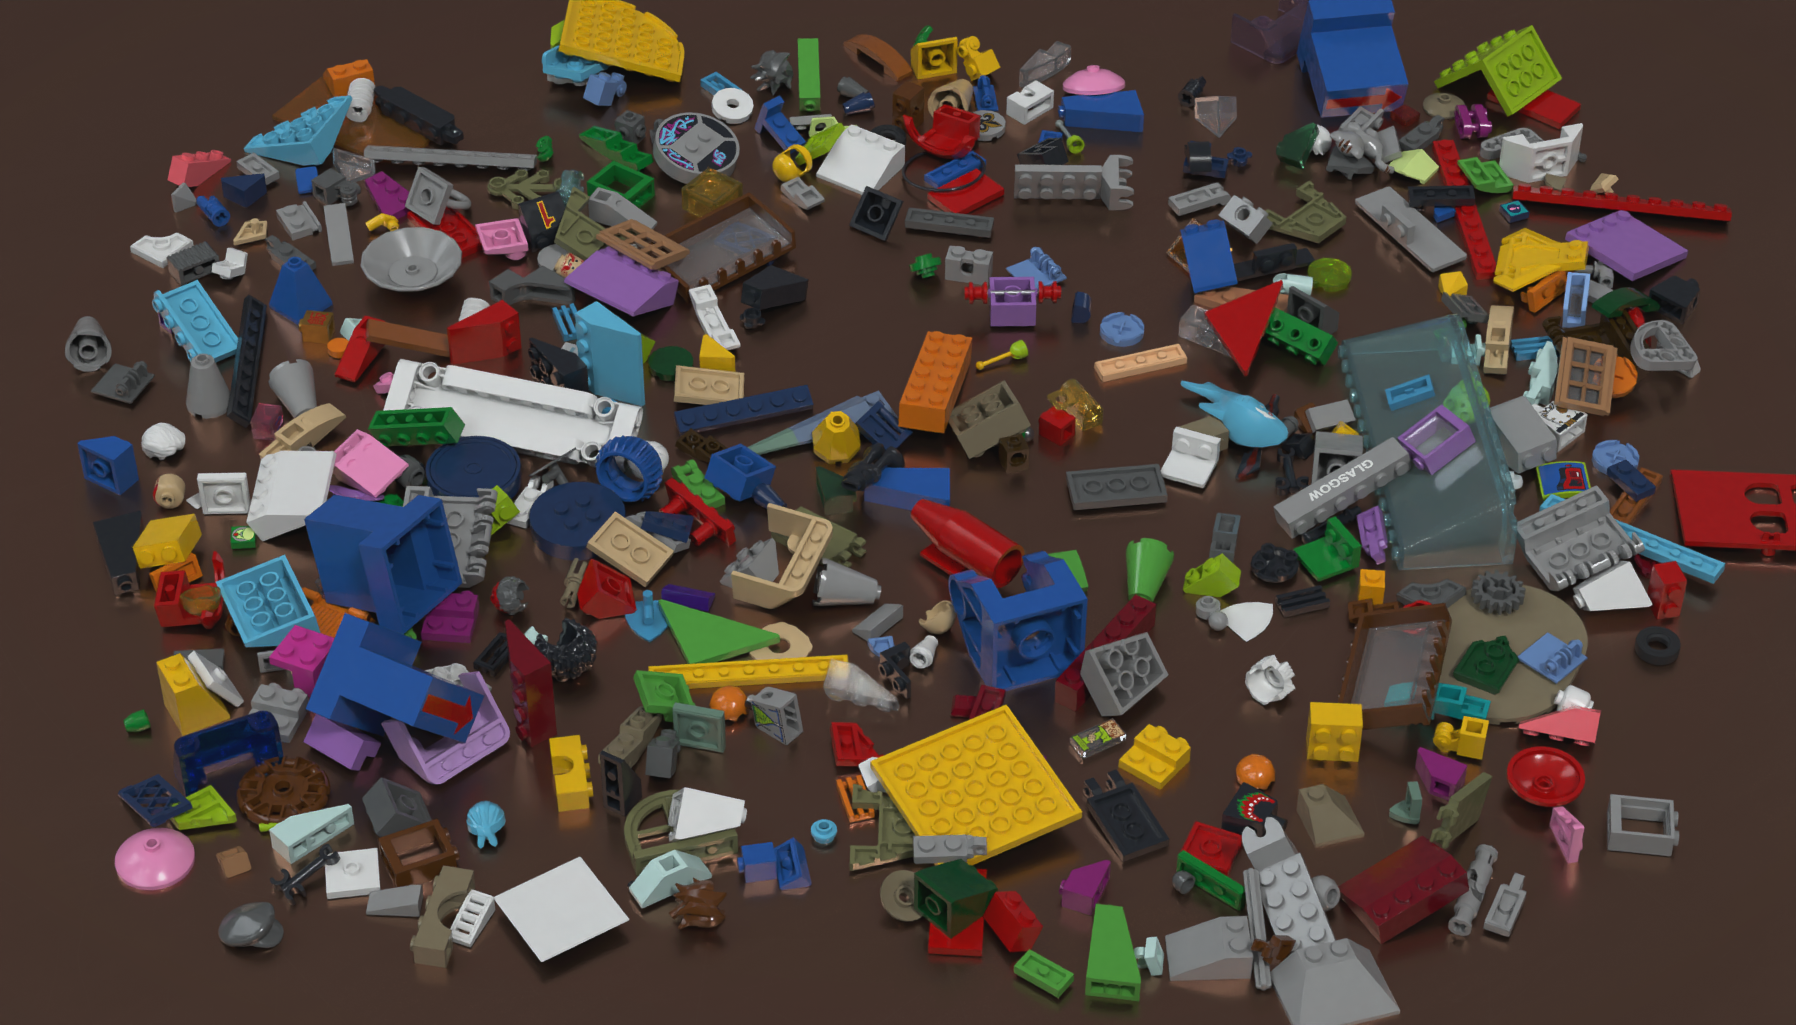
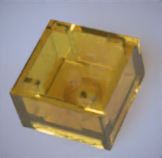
[681,167,743,217]

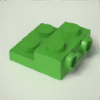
[633,670,695,722]

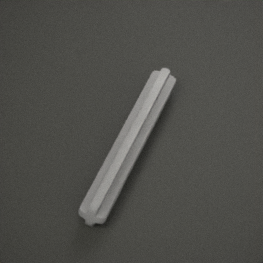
[1243,868,1272,991]

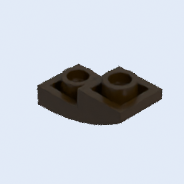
[675,428,727,463]

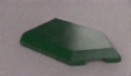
[1453,635,1519,694]

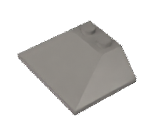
[1270,938,1400,1025]

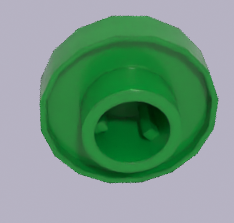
[909,253,942,278]

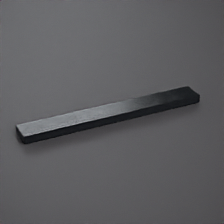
[227,294,267,428]

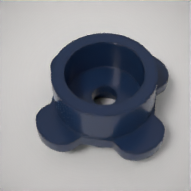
[1227,147,1252,167]

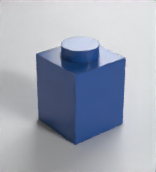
[737,842,777,883]

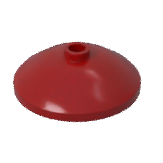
[1507,746,1585,807]

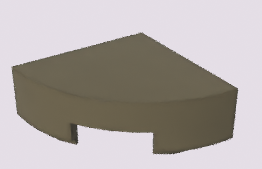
[1544,173,1567,191]

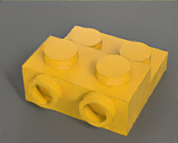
[1118,724,1191,790]

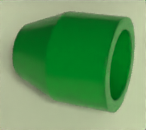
[123,709,151,732]

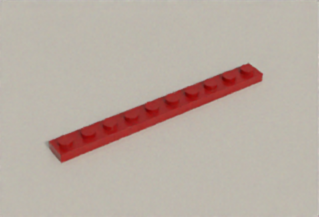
[1432,140,1497,280]
[1512,184,1732,221]

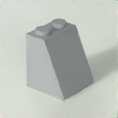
[1485,396,1557,474]
[1311,431,1363,484]

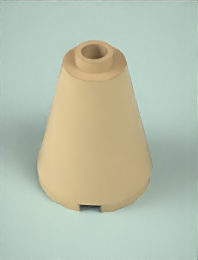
[928,79,973,118]

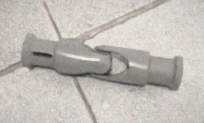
[1448,844,1498,936]

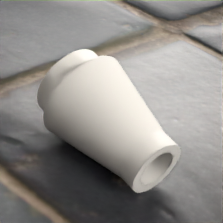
[910,635,938,668]

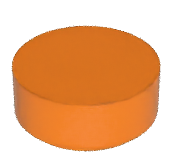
[327,338,349,358]

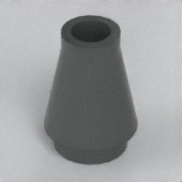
[837,76,869,98]

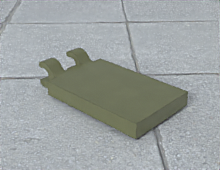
[771,506,866,568]
[1429,772,1493,848]

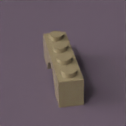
[410,866,475,968]

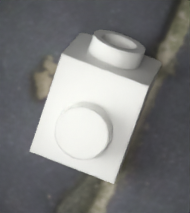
[211,247,248,280]

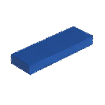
[924,151,986,189]

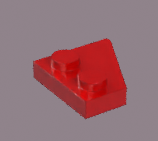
[830,722,884,766]

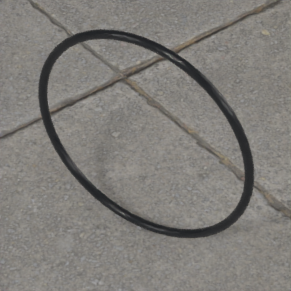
[902,151,986,192]

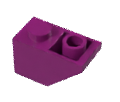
[1415,747,1467,801]

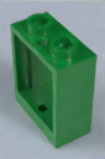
[586,161,655,208]

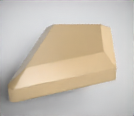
[1590,173,1619,194]
[233,218,268,245]

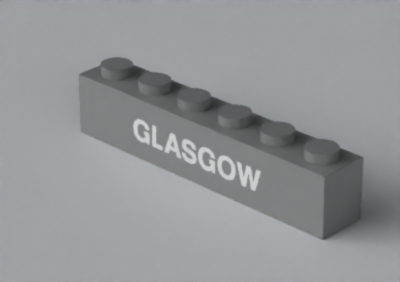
[1273,437,1412,539]

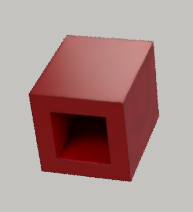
[1038,406,1076,446]

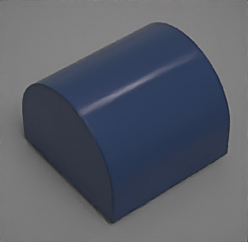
[1071,291,1092,323]

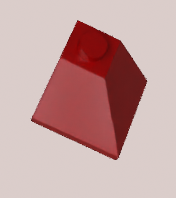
[577,559,637,619]

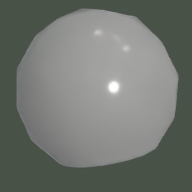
[1312,875,1340,912]

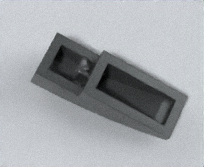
[1209,513,1241,563]

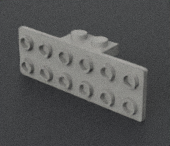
[1355,186,1467,272]

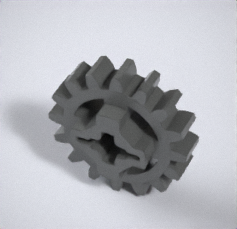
[1471,570,1526,615]

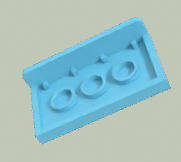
[542,45,610,83]
[152,280,238,362]

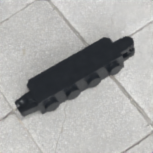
[374,85,464,145]

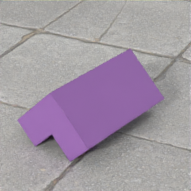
[303,714,381,771]

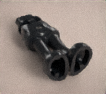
[841,443,905,492]

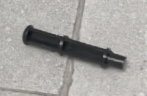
[1301,506,1362,544]

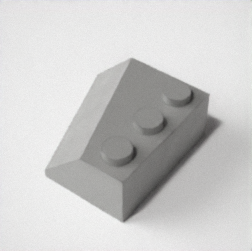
[1080,632,1168,716]

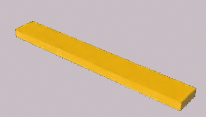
[648,655,849,689]

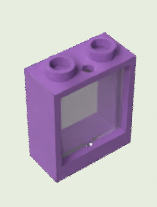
[1397,404,1476,475]

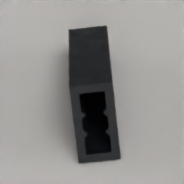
[93,511,144,595]

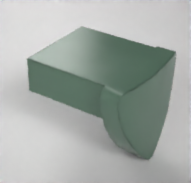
[1389,781,1422,824]

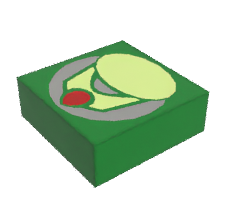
[231,526,256,549]

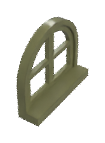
[624,790,738,877]

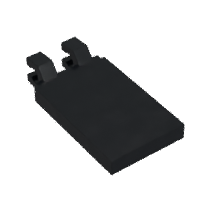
[1083,769,1170,862]

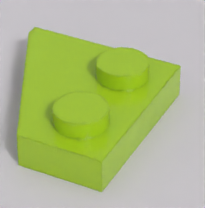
[170,785,237,830]

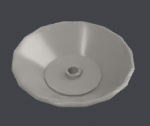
[361,227,462,292]

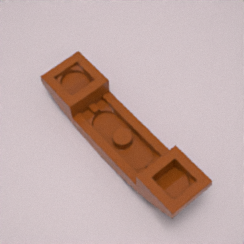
[843,34,913,82]

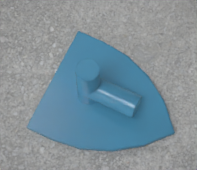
[625,590,668,642]

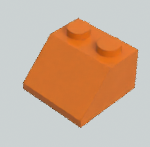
[323,59,375,97]

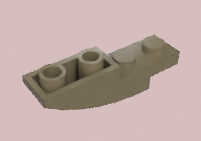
[598,706,663,768]

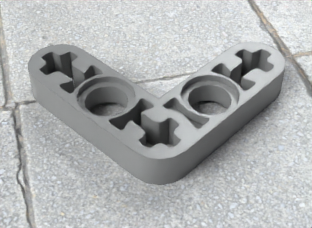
[1480,128,1544,160]

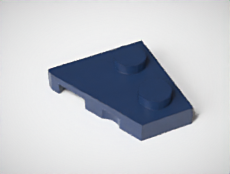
[641,511,694,543]

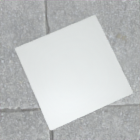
[494,857,629,962]

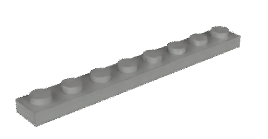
[364,145,537,171]

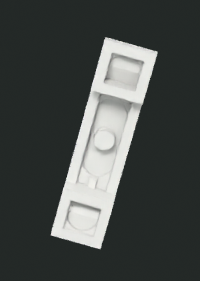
[689,284,741,350]

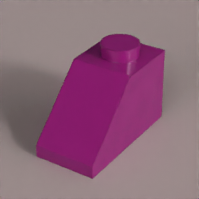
[1059,860,1111,916]

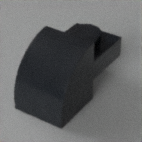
[1184,141,1212,173]

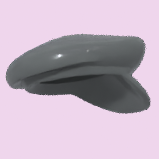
[218,902,284,948]

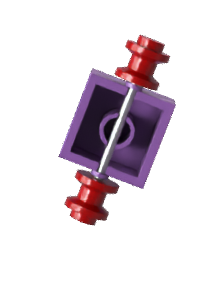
[964,277,1061,327]

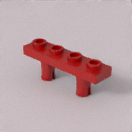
[659,477,736,546]

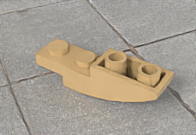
[1484,305,1514,374]
[259,403,346,459]

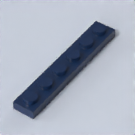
[674,385,814,436]

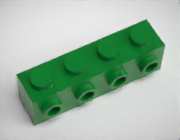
[1264,307,1338,366]
[368,407,465,447]

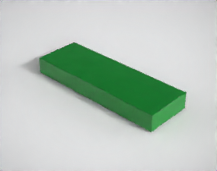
[1176,850,1246,911]

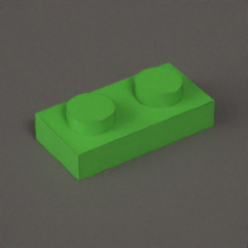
[1014,949,1074,998]

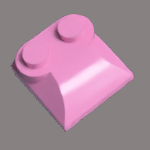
[475,218,528,260]

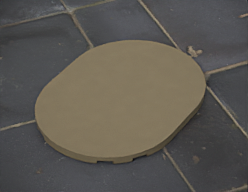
[1420,585,1588,725]

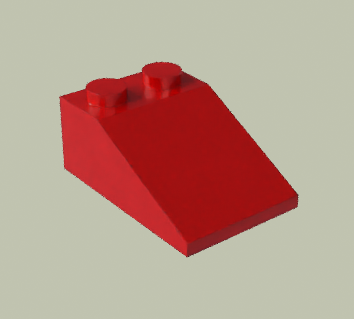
[447,300,522,365]

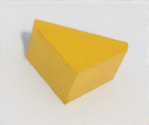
[699,334,736,372]

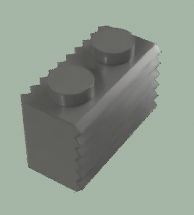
[167,241,220,286]

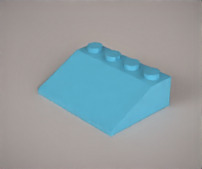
[575,301,645,406]
[216,555,321,647]

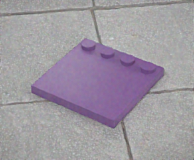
[1565,210,1688,281]

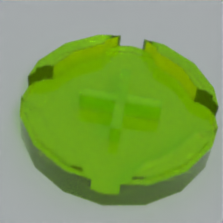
[1307,258,1352,292]

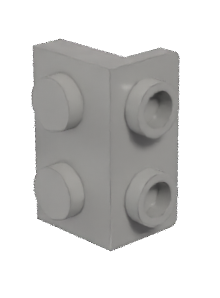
[1338,106,1384,131]

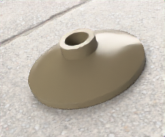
[1423,93,1465,120]
[880,870,923,922]

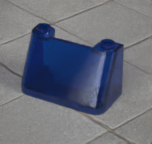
[173,711,283,797]

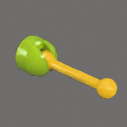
[975,340,1028,370]

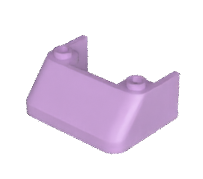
[381,671,510,784]

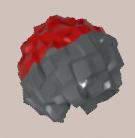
[490,576,529,615]

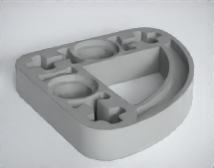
[1630,320,1698,371]

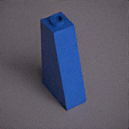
[1058,90,1144,132]
[862,468,950,511]

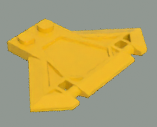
[1493,228,1589,292]

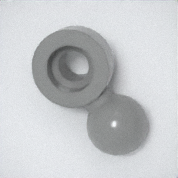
[1196,596,1228,631]

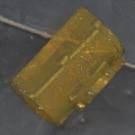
[1047,379,1103,431]

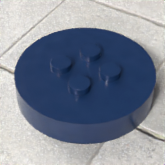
[426,436,522,499]
[529,482,626,561]

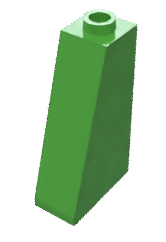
[798,38,820,111]
[1085,904,1141,1001]

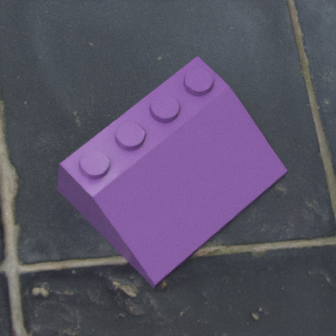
[564,246,679,316]

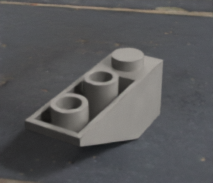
[588,187,657,229]

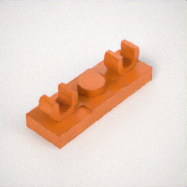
[1520,270,1575,313]

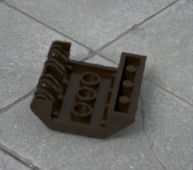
[1542,308,1651,394]

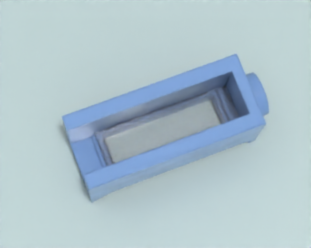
[1562,272,1590,328]

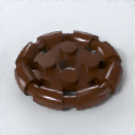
[236,756,330,825]

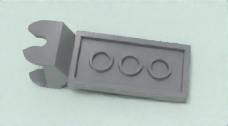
[1014,155,1134,210]
[1242,817,1336,954]

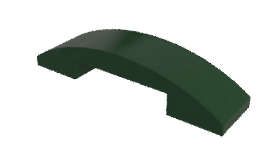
[1592,287,1660,318]

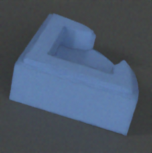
[868,636,894,657]

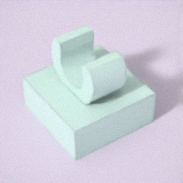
[1134,937,1164,976]

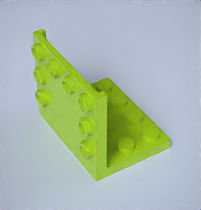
[1434,25,1562,117]

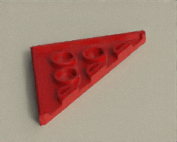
[1204,280,1283,376]

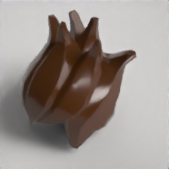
[669,878,727,930]

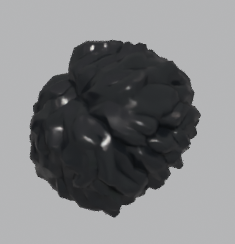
[534,618,598,682]

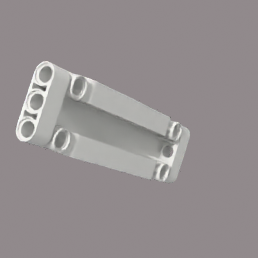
[383,359,643,471]

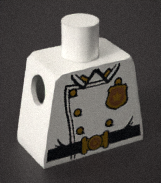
[1532,401,1588,452]

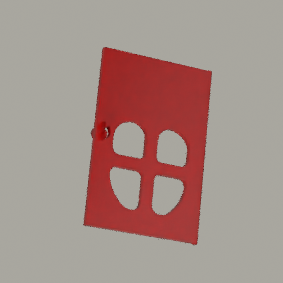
[1670,469,1796,556]

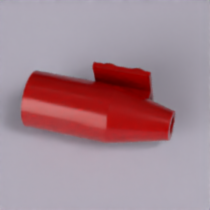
[911,499,1025,588]

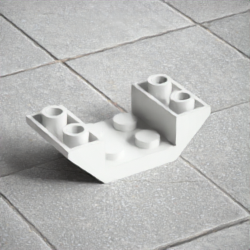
[1499,123,1583,183]

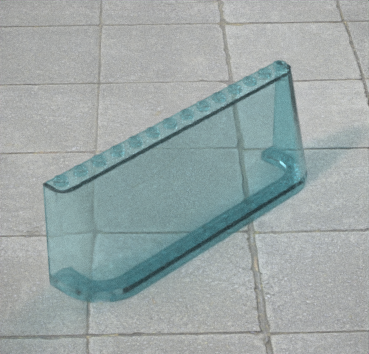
[1337,314,1517,570]

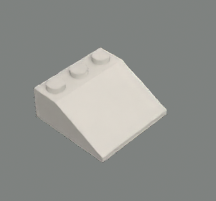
[816,124,905,195]

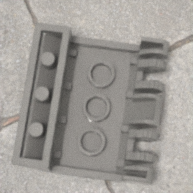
[1512,485,1645,591]
[403,486,498,588]

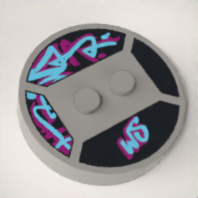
[653,112,740,186]

